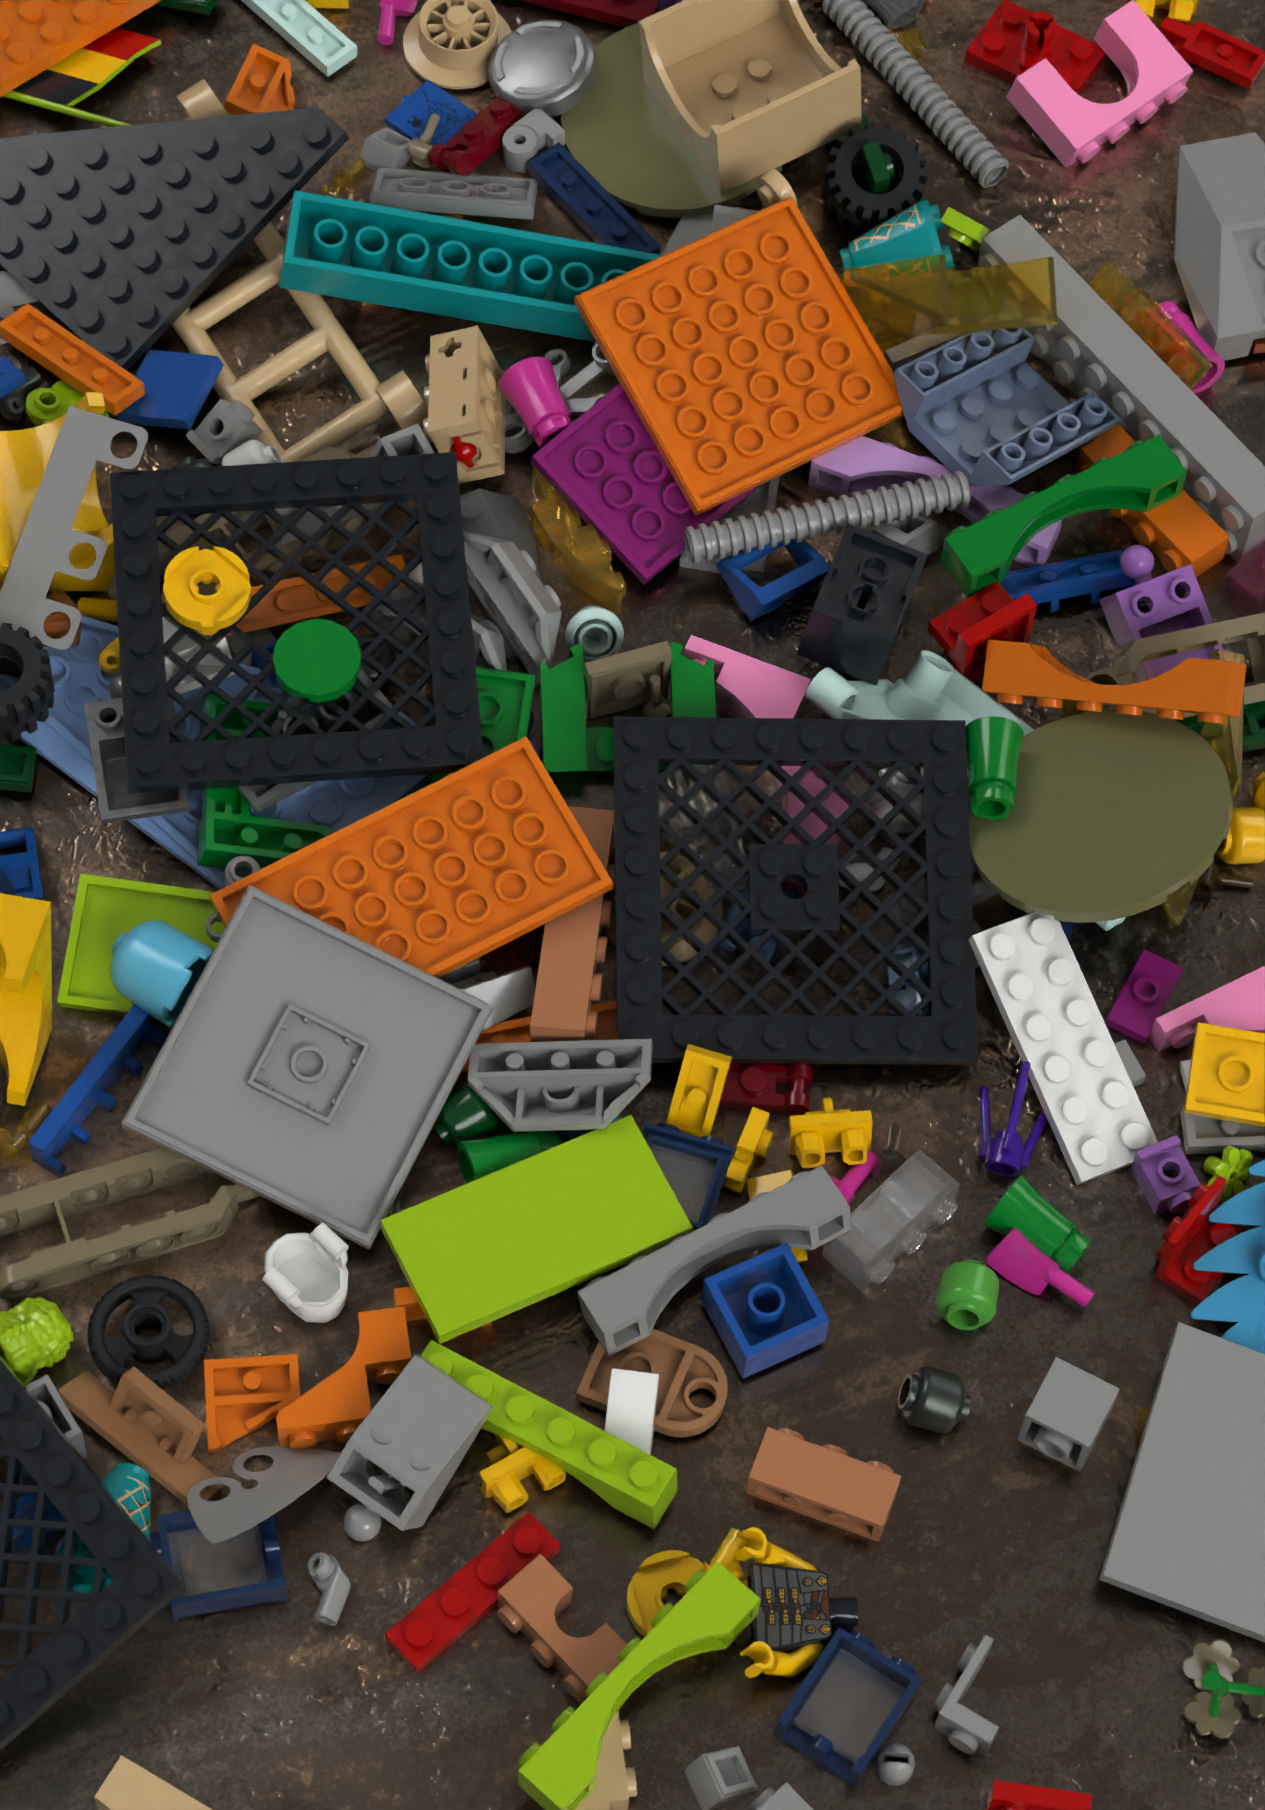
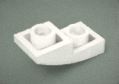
[605,1368,660,1455]

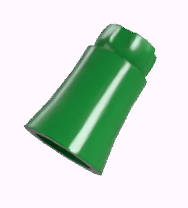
[966,716,1024,821]
[456,1130,561,1185]
[983,1174,1091,1274]

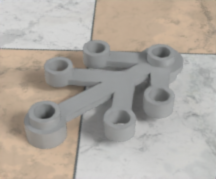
[505,342,614,453]

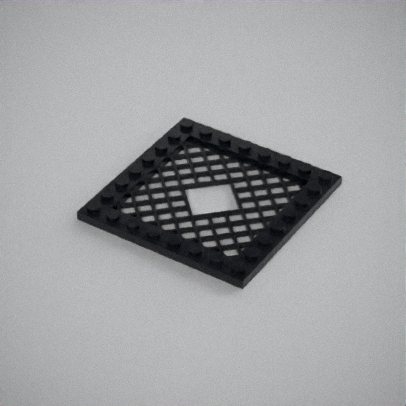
[110,452,484,794]

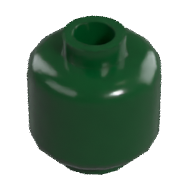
[433,1080,498,1145]

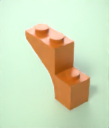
[276,1306,412,1449]

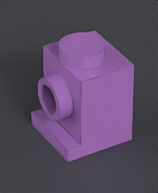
[1130,1135,1201,1216]

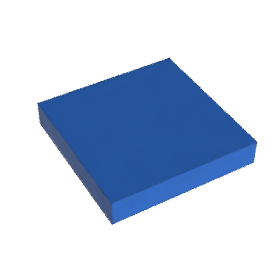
[116,350,224,430]

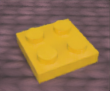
[1184,1022,1265,1127]

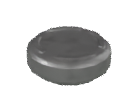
[487,20,598,117]

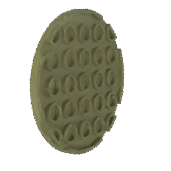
[561,23,782,218]
[969,709,1233,923]

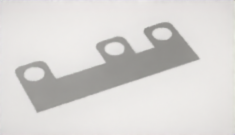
[0,406,148,650]

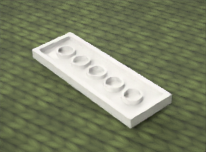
[968,912,1158,1186]

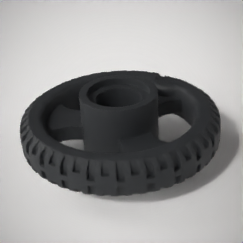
[88,1275,210,1390]

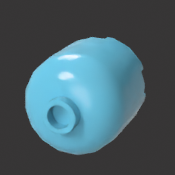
[110,920,214,1029]

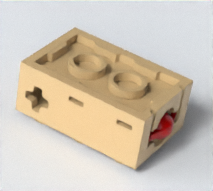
[423,325,506,484]

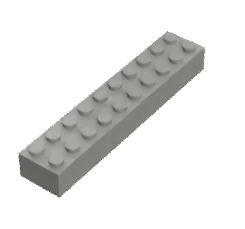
[974,215,1265,565]

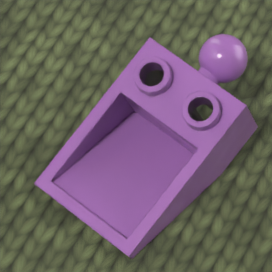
[1099,545,1228,682]

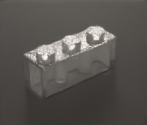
[822,1149,960,1292]

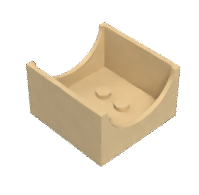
[639,0,862,194]

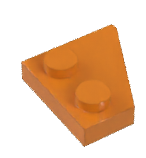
[223,43,295,115]
[204,1354,300,1453]

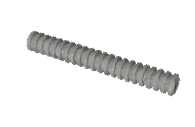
[822,0,1009,188]
[684,470,971,564]

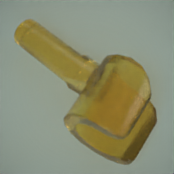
[887,28,928,60]

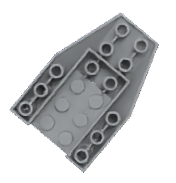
[1174,132,1265,361]

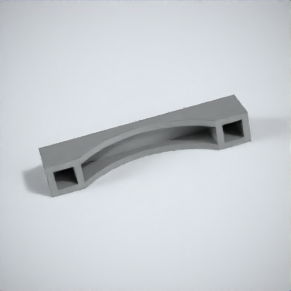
[578,1165,852,1357]

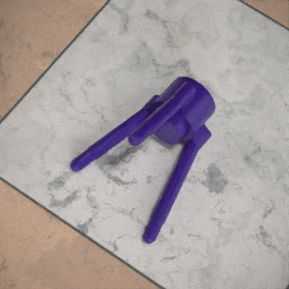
[978,1061,1048,1177]

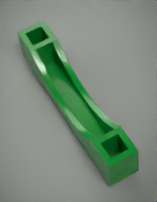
[941,435,1187,598]

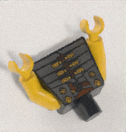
[734,1527,858,1678]

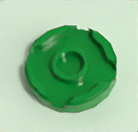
[273,619,362,703]

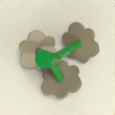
[1183,1639,1265,1738]

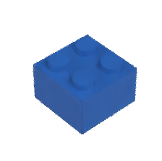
[701,1243,830,1379]

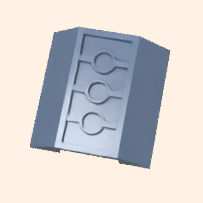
[893,312,1121,486]

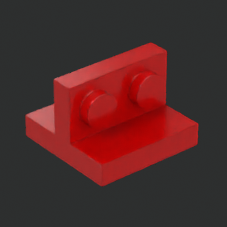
[927,581,1037,682]

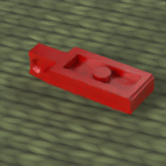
[1159,16,1265,90]

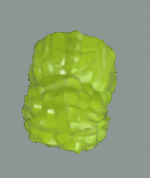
[0,1297,74,1386]

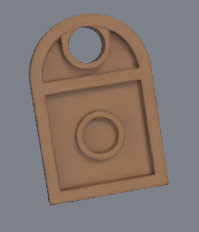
[576,1329,728,1437]

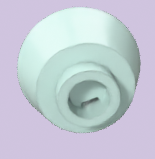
[565,606,624,662]

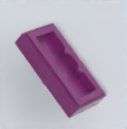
[1105,949,1184,1045]

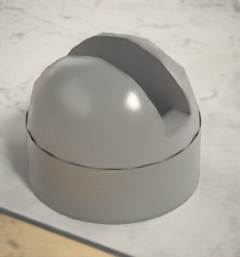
[875,1743,915,1786]

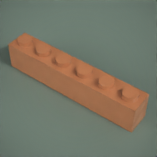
[530,806,615,1042]

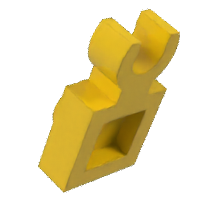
[724,1107,774,1194]

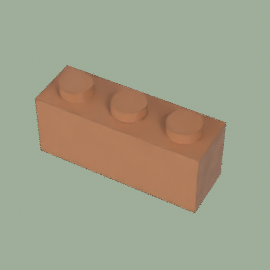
[746,1427,902,1542]

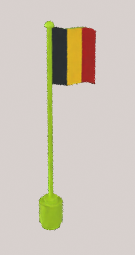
[3,27,162,127]

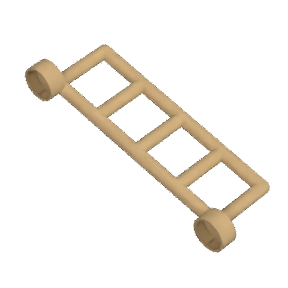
[172,79,428,462]

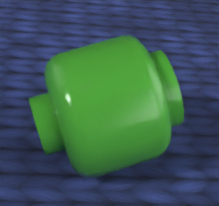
[937,1260,999,1330]

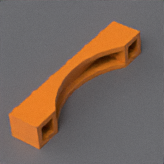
[982,640,1246,724]

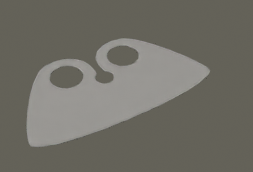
[187,1446,341,1543]

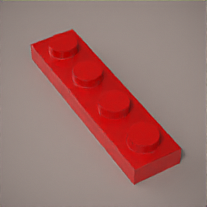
[385,1512,561,1674]

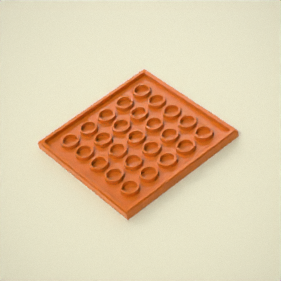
[574,196,904,516]

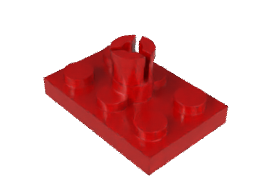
[965,0,1106,95]

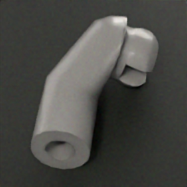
[307,1552,351,1626]

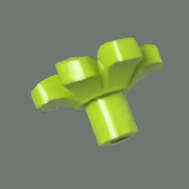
[1203,1146,1253,1203]

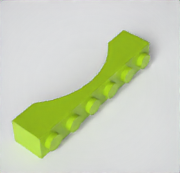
[421,1340,678,1529]
[518,1561,761,1810]

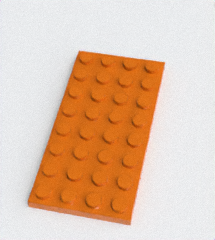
[210,736,613,978]

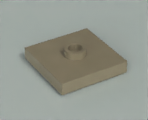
[584,641,672,719]

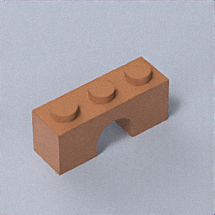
[497,1554,627,1703]

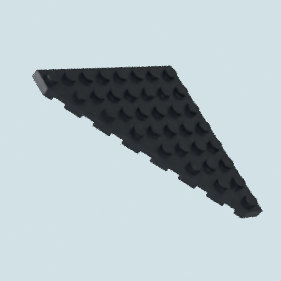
[0,107,349,371]

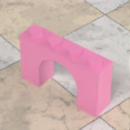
[1006,0,1193,168]

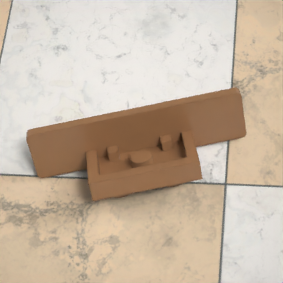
[58,1367,225,1506]

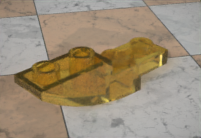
[1088,261,1213,391]
[530,466,627,616]

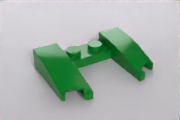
[540,642,716,773]
[197,695,333,869]

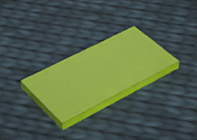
[57,873,226,1020]
[380,1115,693,1344]

